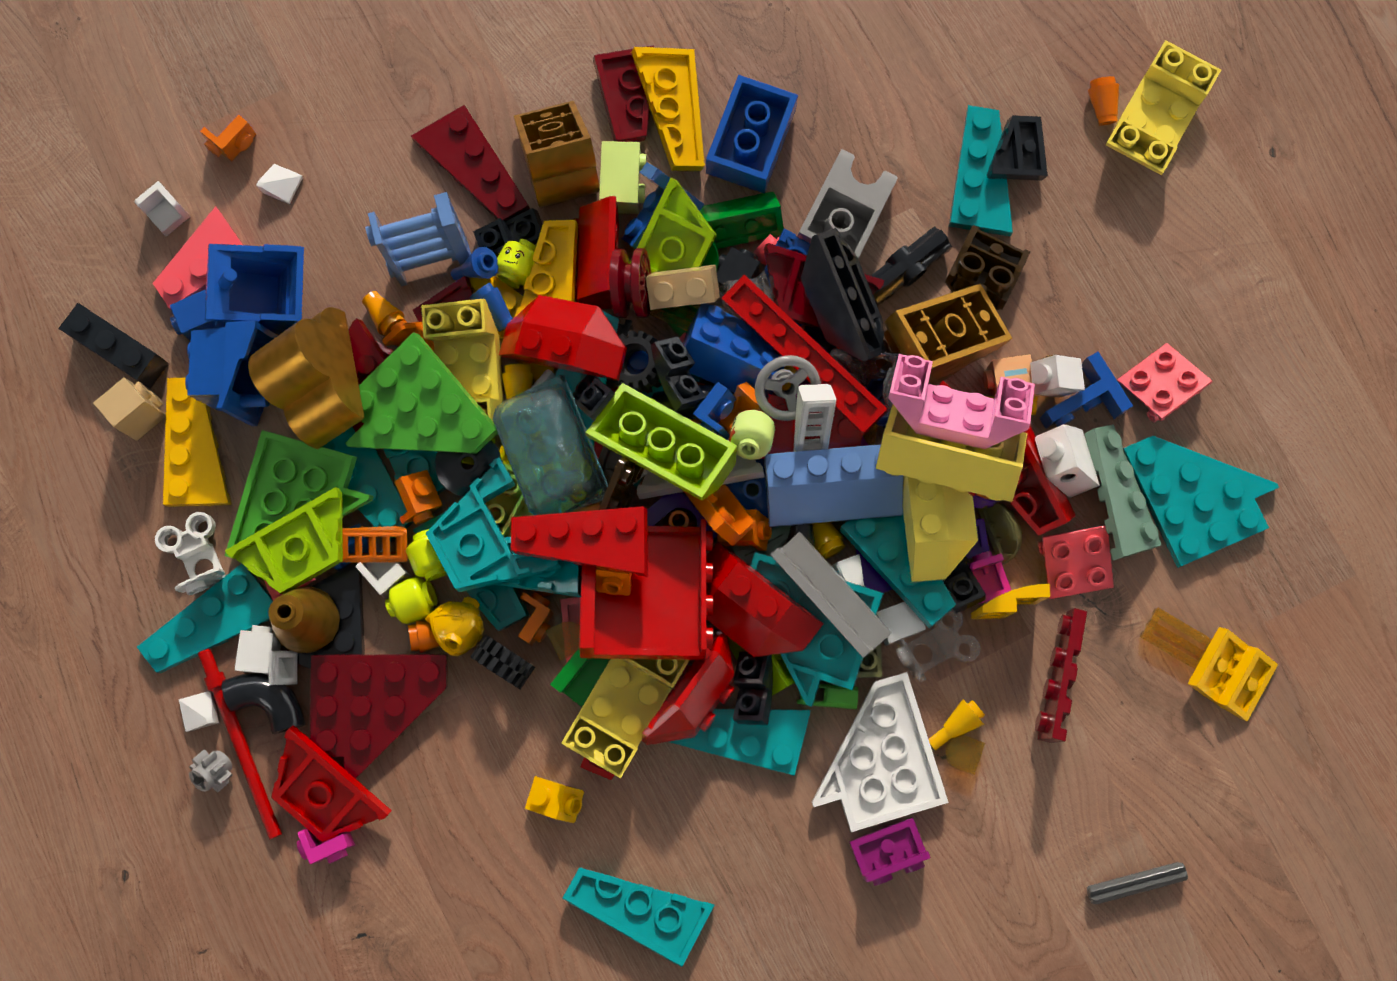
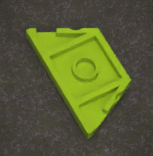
[630,178,716,273]
[225,487,343,594]

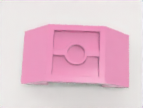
[888,354,1035,449]

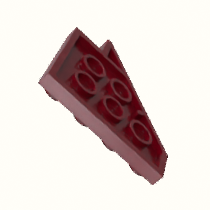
[310,654,448,779]

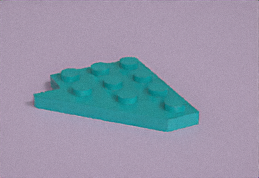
[1123,436,1279,568]
[750,552,884,707]

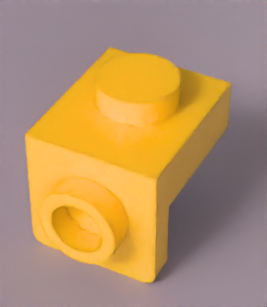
[525,776,584,823]

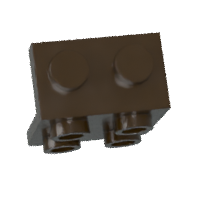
[582,446,644,510]

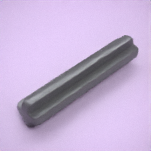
[1087,862,1188,905]

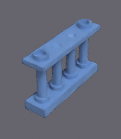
[365,192,471,287]

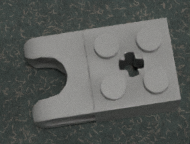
[797,149,898,258]

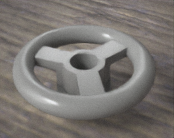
[755,355,821,421]

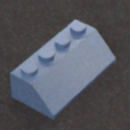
[763,444,903,527]

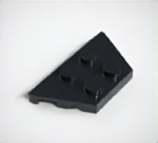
[297,562,365,669]

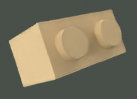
[646,265,720,310]
[93,377,166,441]

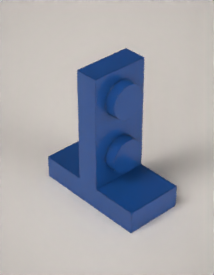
[621,162,704,249]
[1039,351,1133,429]

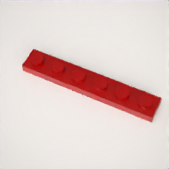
[721,275,888,435]

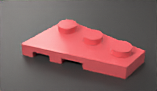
[152,206,243,309]

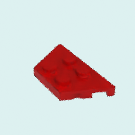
[271,725,392,842]

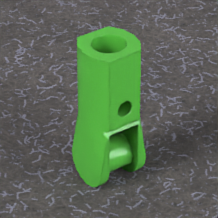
[796,683,858,710]

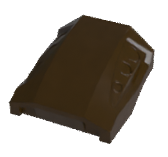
[945,225,1030,310]

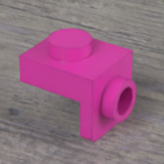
[970,551,1011,605]
[297,829,355,864]

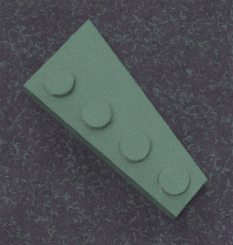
[1085,424,1162,561]

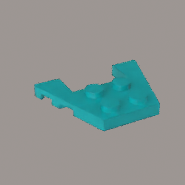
[426,457,561,592]

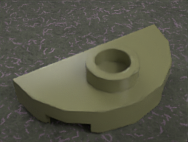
[977,502,1022,565]

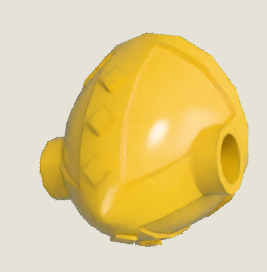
[425,597,484,657]

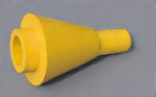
[928,699,985,751]

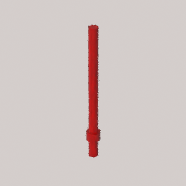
[198,648,282,840]

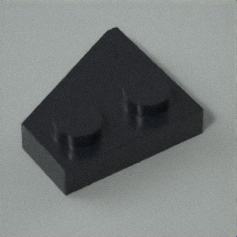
[987,115,1048,181]

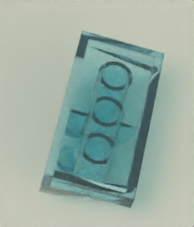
[493,375,608,515]

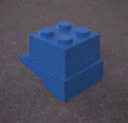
[205,244,304,335]
[185,321,278,426]

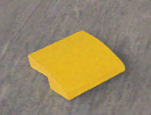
[971,584,1050,619]
[1188,627,1278,721]

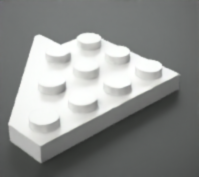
[812,672,949,832]

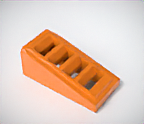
[343,526,408,562]

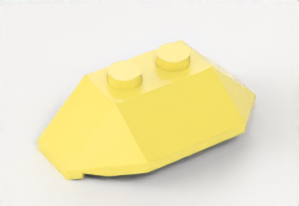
[903,476,978,582]

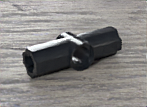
[871,226,952,306]

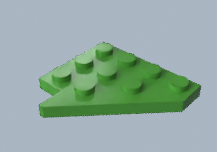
[345,332,500,454]
[225,430,374,558]

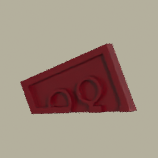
[593,45,654,142]

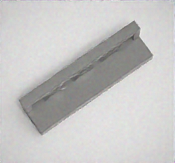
[770,532,892,658]

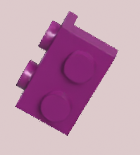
[849,817,931,886]

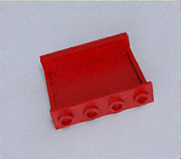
[580,519,713,660]

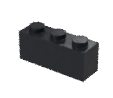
[58,303,169,389]

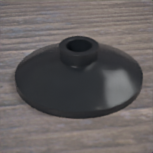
[435,440,502,497]

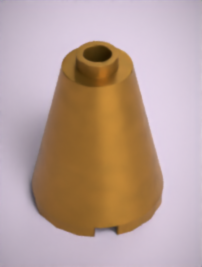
[268,587,340,653]

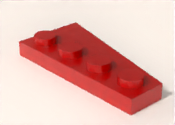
[511,506,648,577]

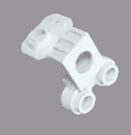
[155,512,226,595]

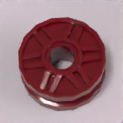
[609,248,651,318]

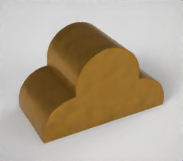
[514,100,600,208]
[884,284,1013,385]
[248,307,365,450]

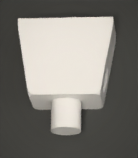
[1035,425,1100,498]

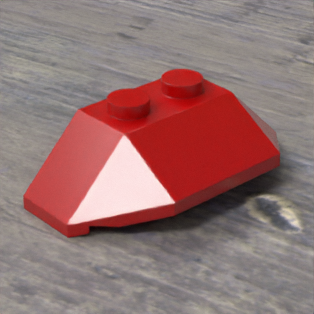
[499,295,627,381]
[706,542,824,657]
[642,629,735,745]

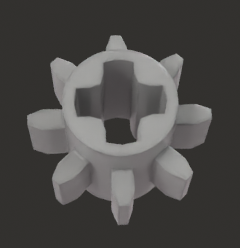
[189,749,233,792]

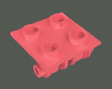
[1117,343,1212,423]
[1038,525,1114,599]

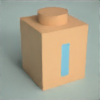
[983,354,1032,397]

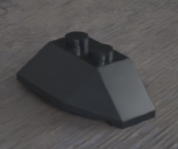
[801,228,887,362]

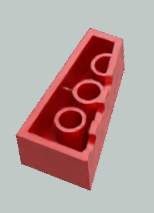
[1010,426,1076,536]

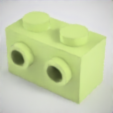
[599,141,647,214]

